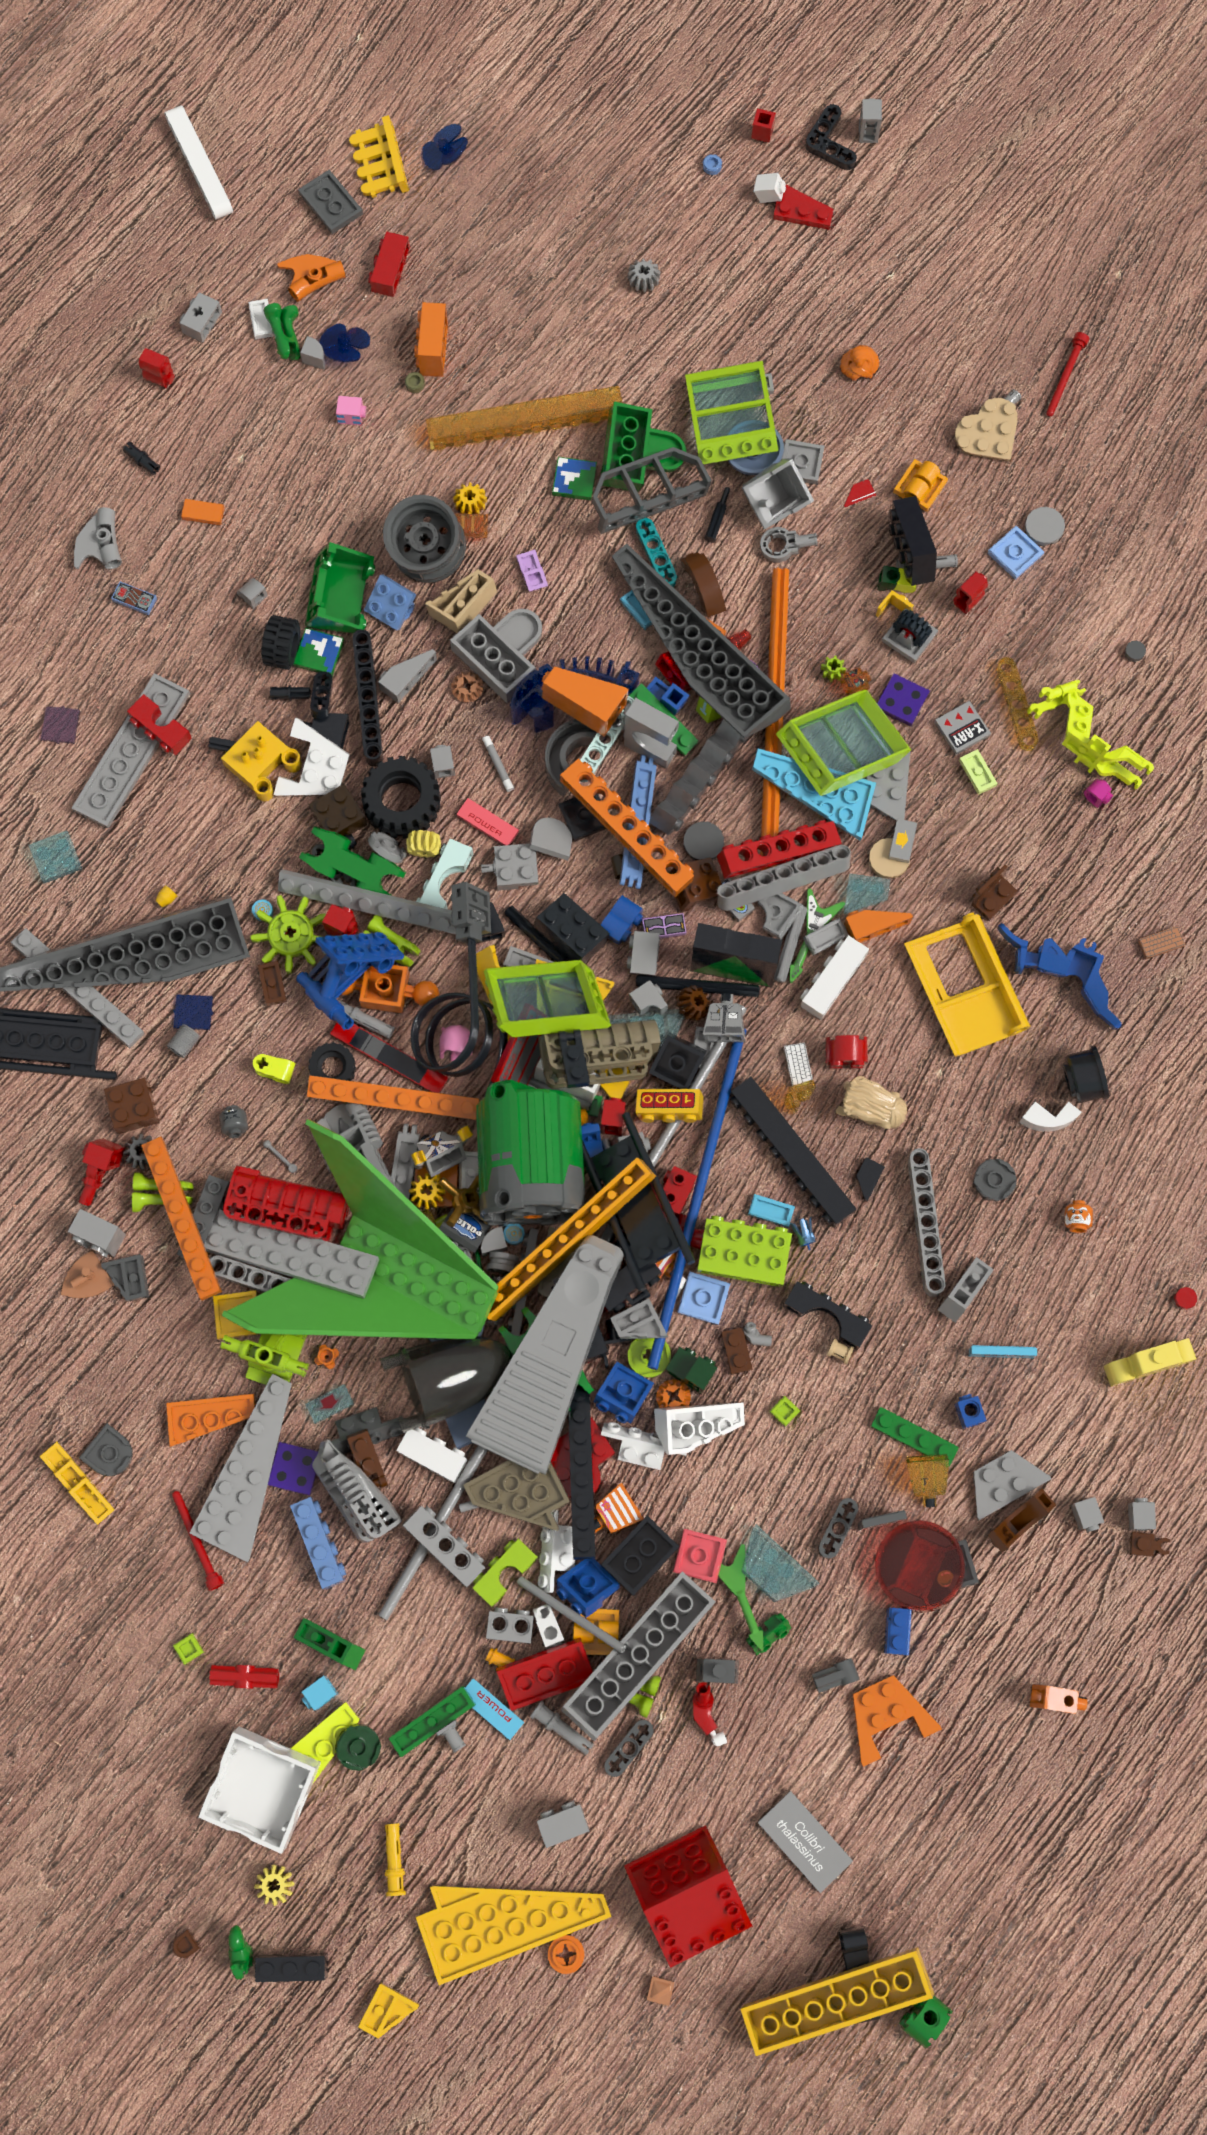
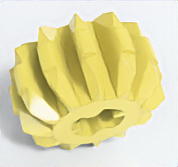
[406,830,441,858]
[255,1864,295,1906]

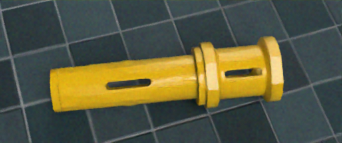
[384,1823,406,1897]

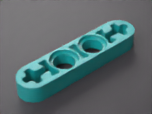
[636,518,677,587]

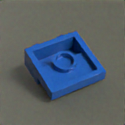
[593,1362,654,1424]
[556,1559,620,1618]

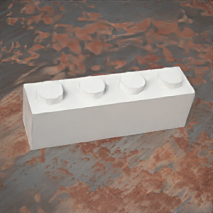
[800,935,869,1020]

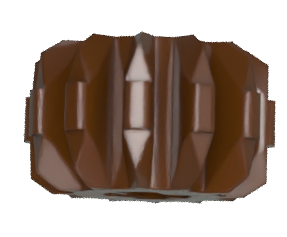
[675,985,711,1022]

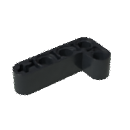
[838,1926,880,2024]

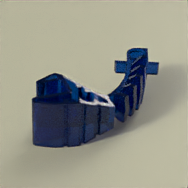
[510,656,640,733]

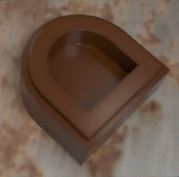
[172,1928,201,1958]

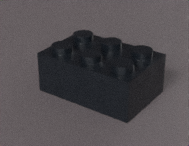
[532,893,610,963]
[601,1516,680,1596]

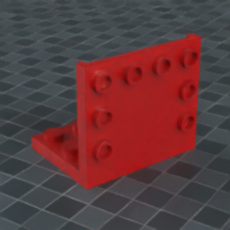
[624,1825,753,1968]

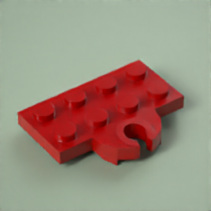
[551,1417,616,1499]

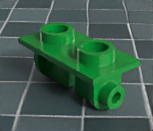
[746,1612,792,1655]

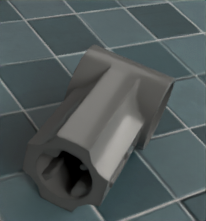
[812,1658,860,1693]

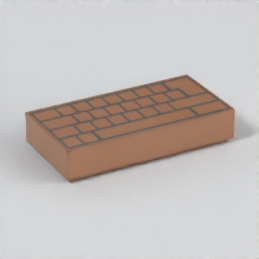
[1138,926,1185,960]

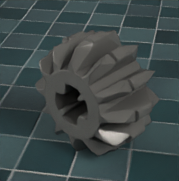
[123,1134,152,1170]

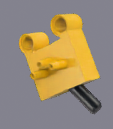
[208,721,302,802]

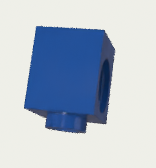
[954,1394,987,1429]

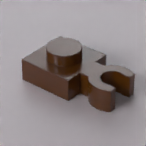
[1130,1532,1170,1557]

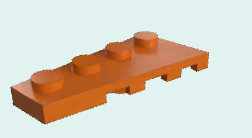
[166,1394,256,1447]

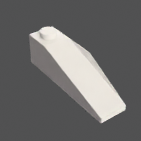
[654,1402,745,1455]

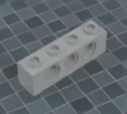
[402,1505,485,1587]

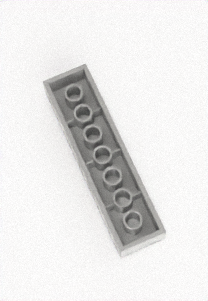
[561,1572,716,1742]

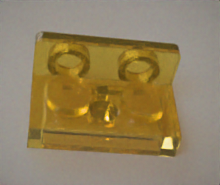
[784,1079,816,1114]

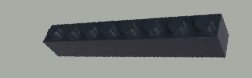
[730,1077,856,1228]

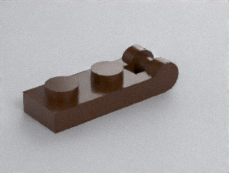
[347,1429,388,1488]

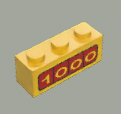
[636,1089,704,1123]

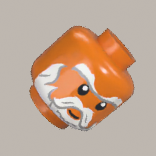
[1064,1200,1093,1233]

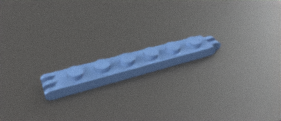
[619,754,657,889]

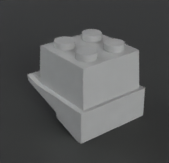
[741,459,814,529]

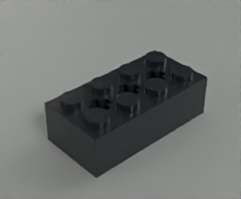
[889,496,937,586]

